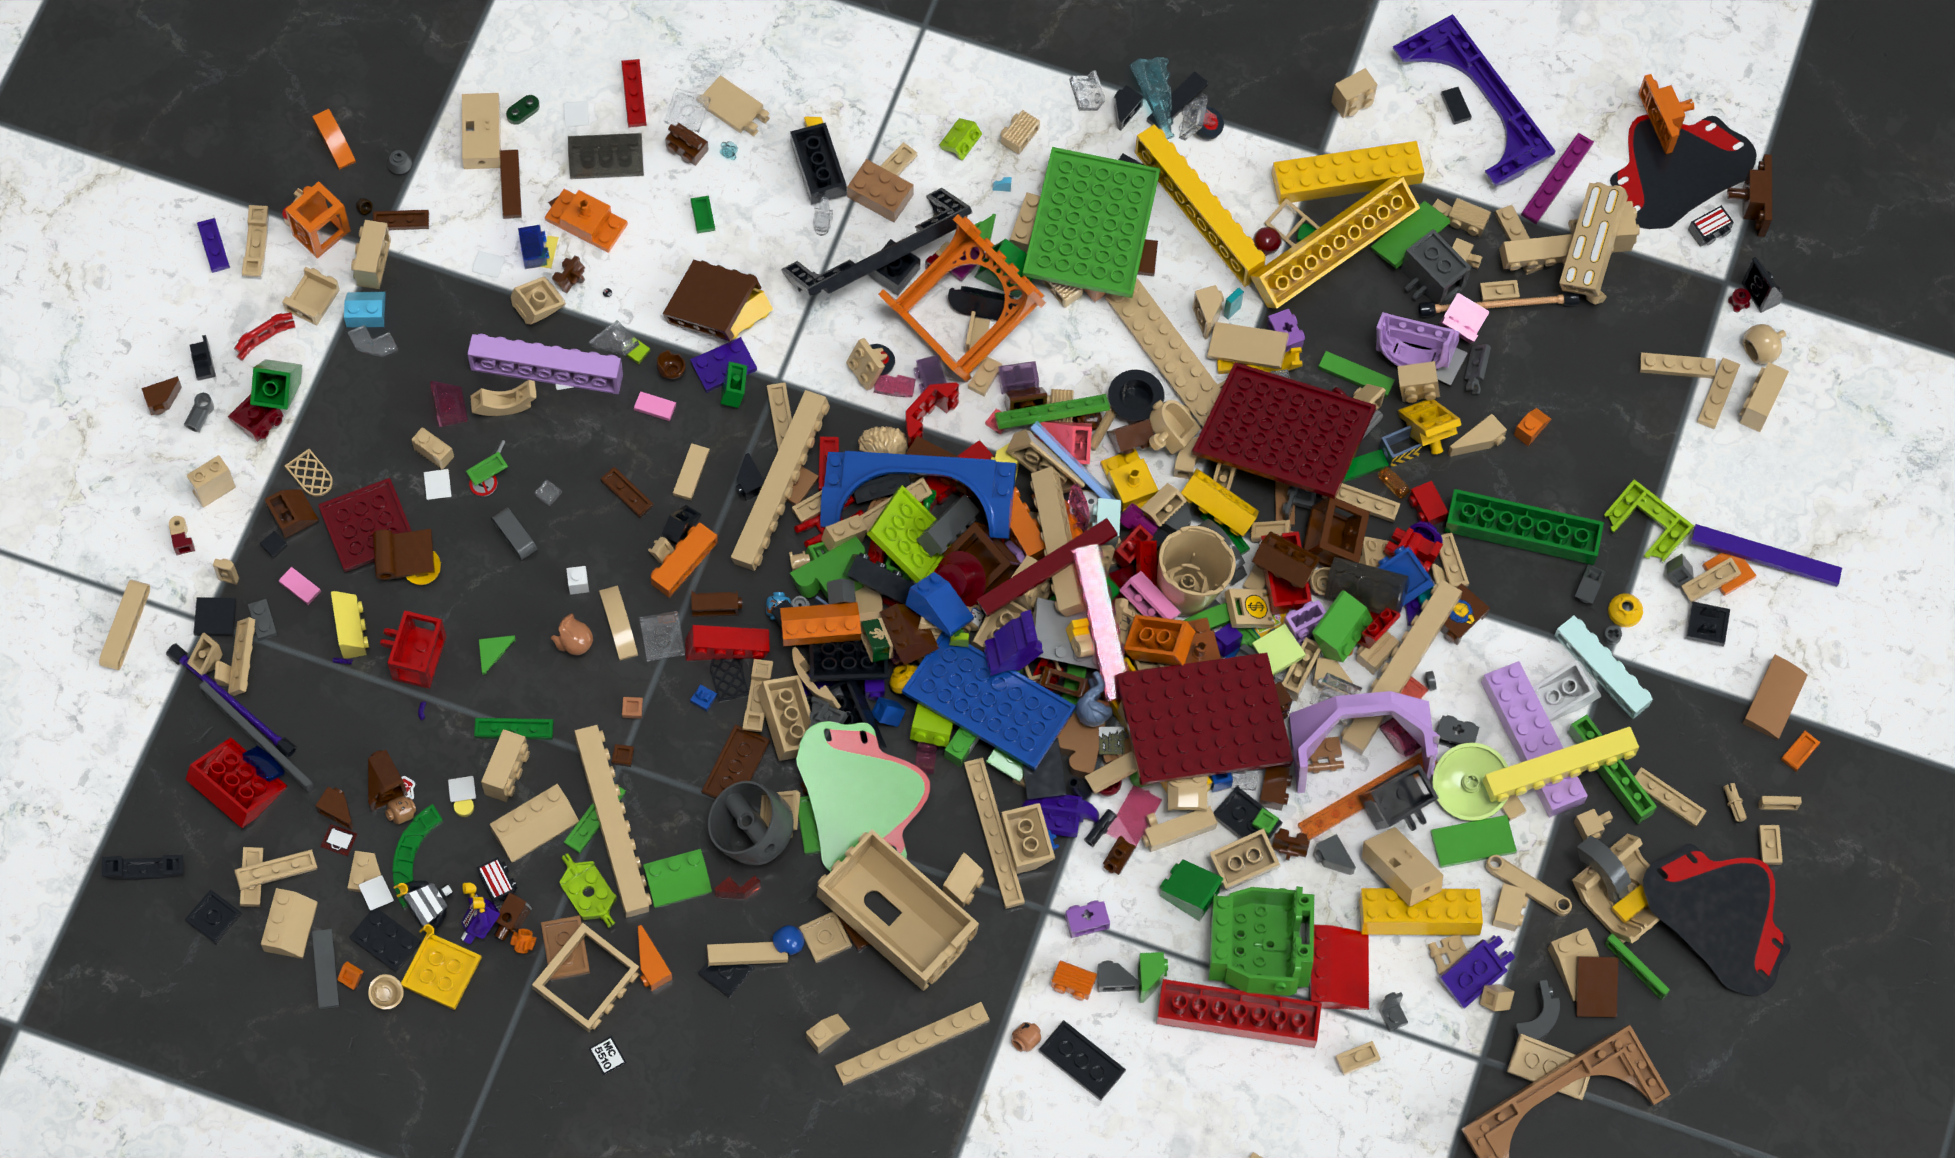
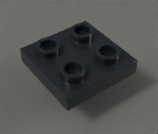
[1686,601,1730,647]

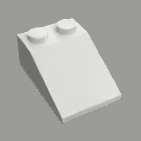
[1533,660,1601,722]

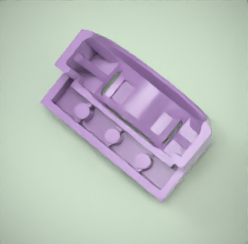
[1376,312,1459,370]

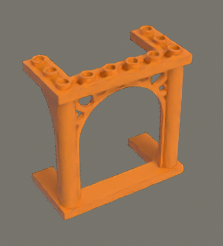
[878,214,1046,382]

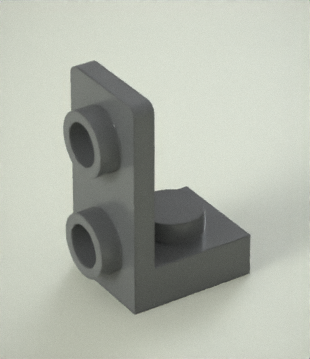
[1379,992,1408,1032]

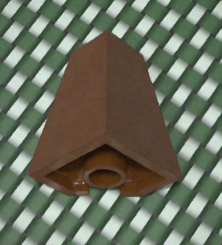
[368,749,408,812]

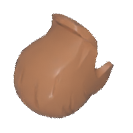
[551,613,593,655]

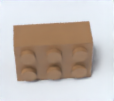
[847,159,914,223]

